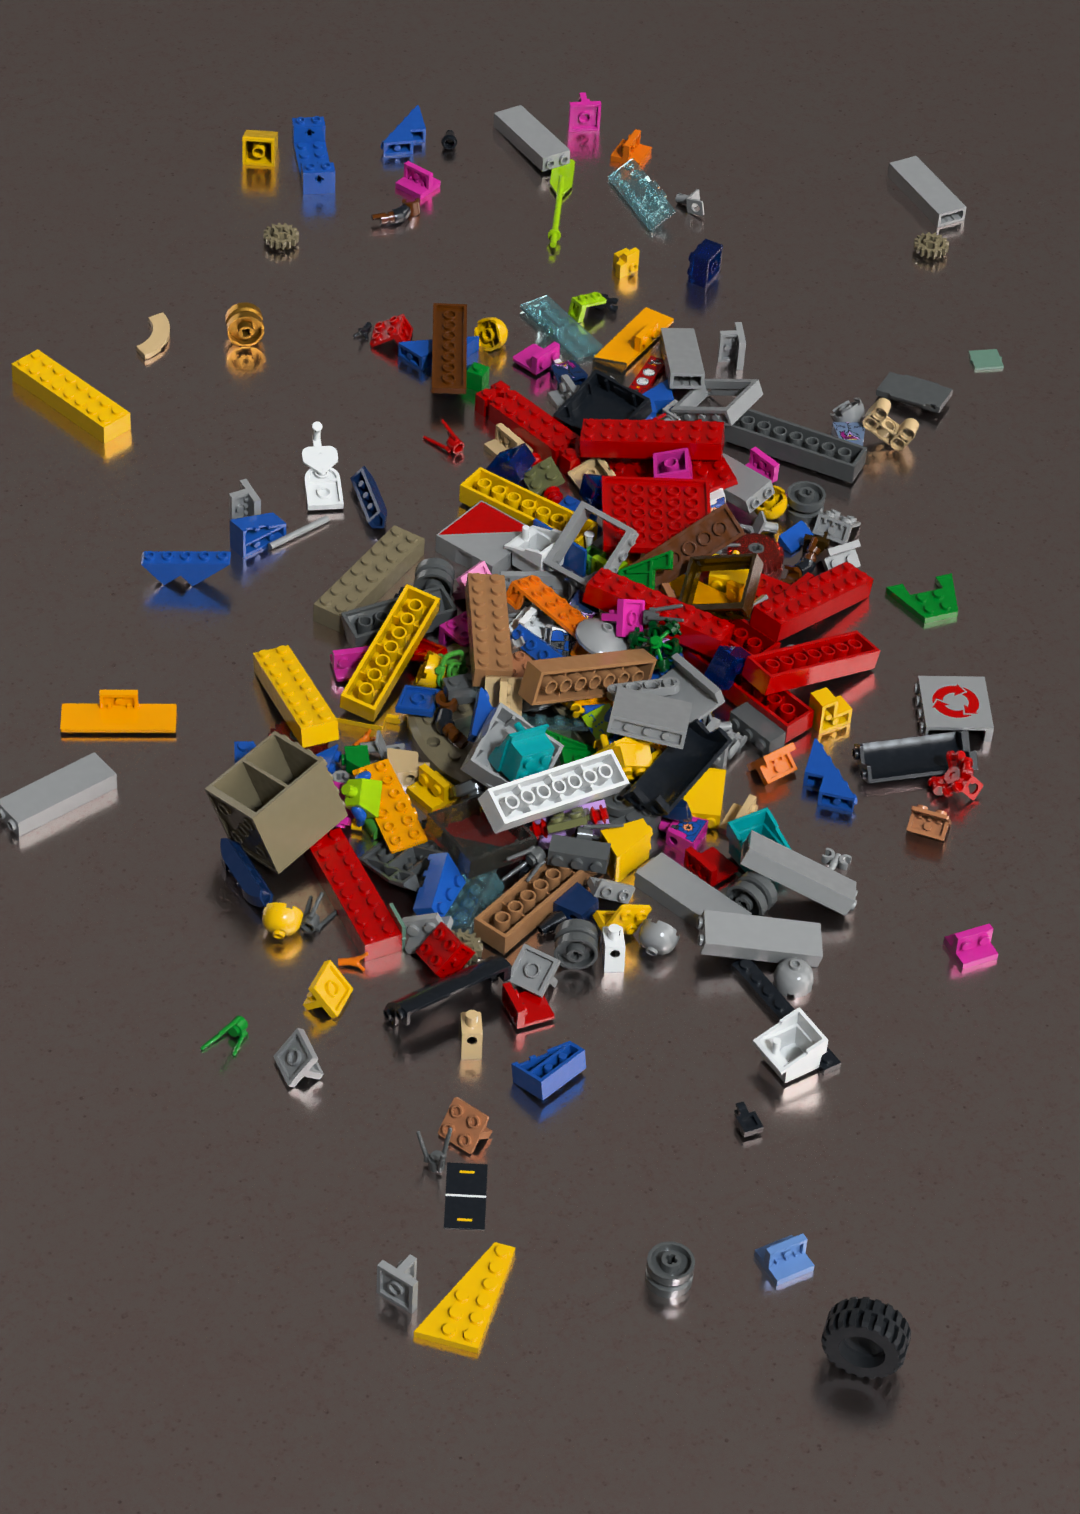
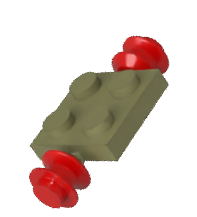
[520,453,565,504]
[530,804,609,841]

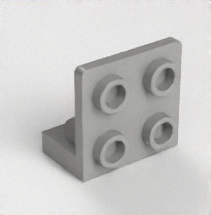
[812,509,861,544]

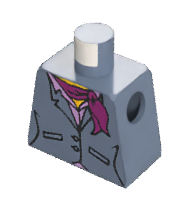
[831,422,865,446]

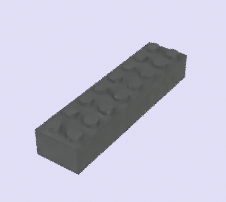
[724,409,867,483]

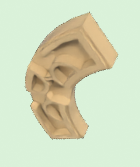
[136,312,170,360]

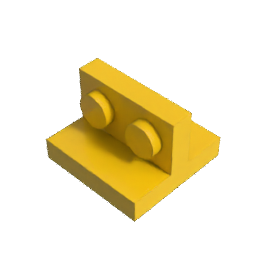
[406,763,460,814]
[303,960,353,1018]

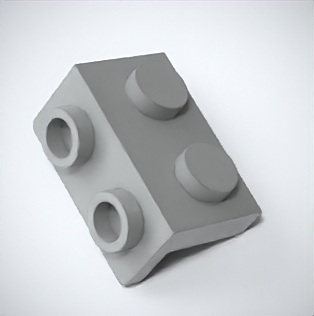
[587,876,635,904]

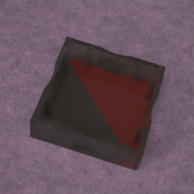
[425,795,537,879]

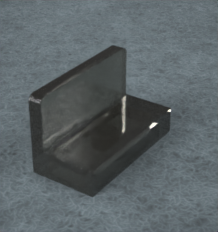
[590,357,627,385]

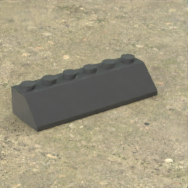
[341,585,458,648]

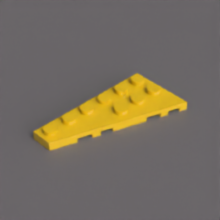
[414,1242,516,1354]

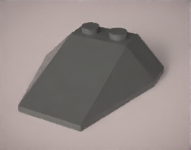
[358,839,456,893]

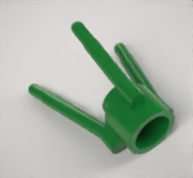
[200,1015,248,1056]

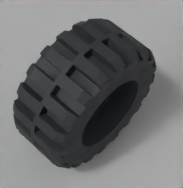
[821,1297,911,1379]

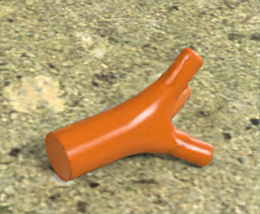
[352,729,376,746]
[338,952,368,972]

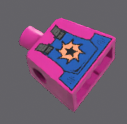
[659,817,708,854]

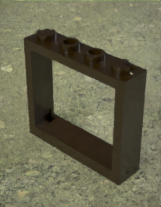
[679,553,764,620]

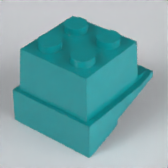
[488,722,555,781]
[726,807,792,872]

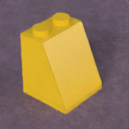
[242,130,278,167]
[683,768,726,829]
[599,818,653,882]

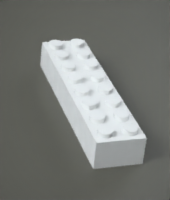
[478,749,629,834]

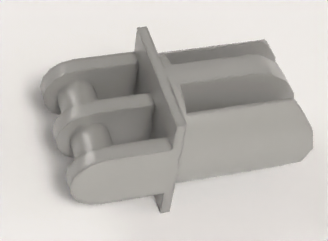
[727,729,748,760]

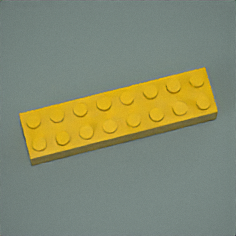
[11,349,131,444]
[459,467,598,549]
[340,584,440,722]
[253,645,339,748]

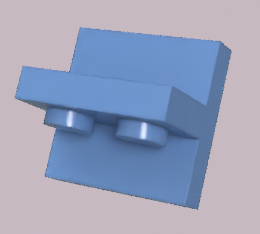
[754,1233,815,1286]

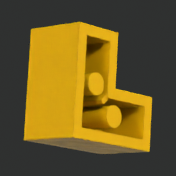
[809,687,852,734]

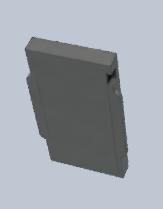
[876,372,953,413]

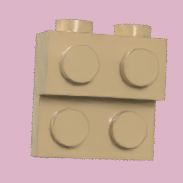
[567,458,616,497]

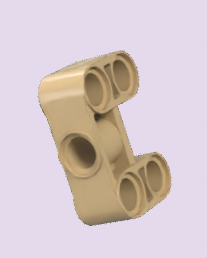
[862,398,919,451]

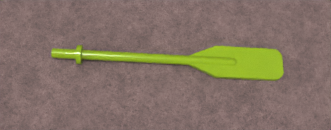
[548,159,575,248]

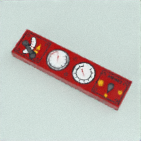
[629,356,665,394]

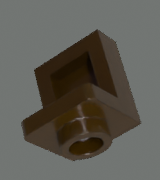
[802,531,830,553]

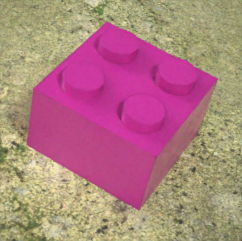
[653,448,693,479]

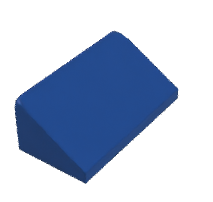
[778,520,814,554]

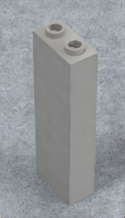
[494,105,570,172]
[887,156,966,228]
[660,328,705,389]
[723,453,775,514]
[0,752,117,837]
[740,830,858,916]
[634,852,752,930]
[696,909,823,968]

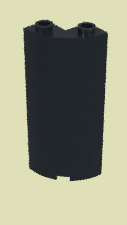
[623,719,733,816]
[852,730,978,783]
[383,955,512,1026]

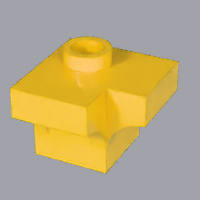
[613,247,640,279]

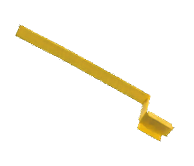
[337,714,400,731]

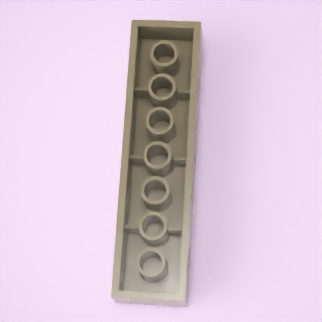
[313,525,425,635]

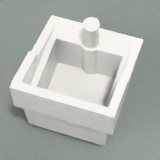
[504,525,564,571]
[752,1007,828,1083]

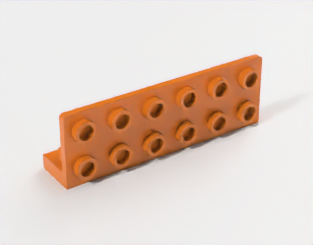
[506,575,591,656]

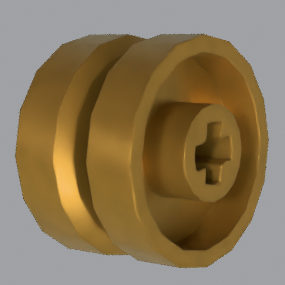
[225,302,264,347]

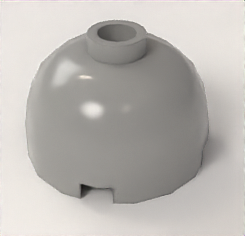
[830,398,865,423]
[639,918,680,956]
[773,958,814,998]

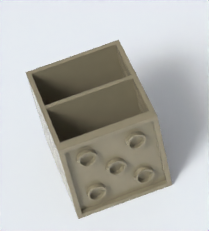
[205,731,348,874]

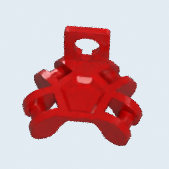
[928,750,984,800]

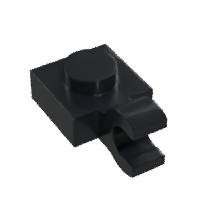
[591,293,618,312]
[734,1101,764,1137]

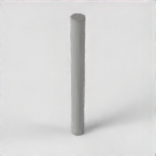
[268,515,330,550]

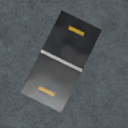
[444,1162,488,1230]

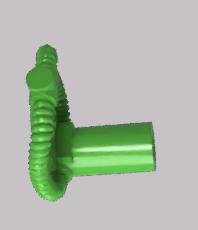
[435,650,468,688]

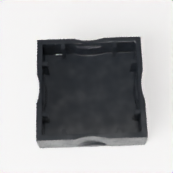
[553,369,652,436]

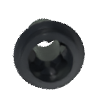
[441,130,457,150]
[537,910,567,936]

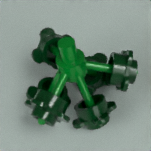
[628,618,683,672]

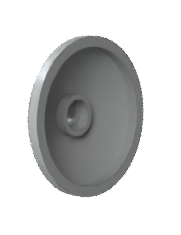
[575,618,630,654]

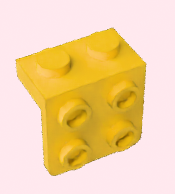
[592,904,652,935]

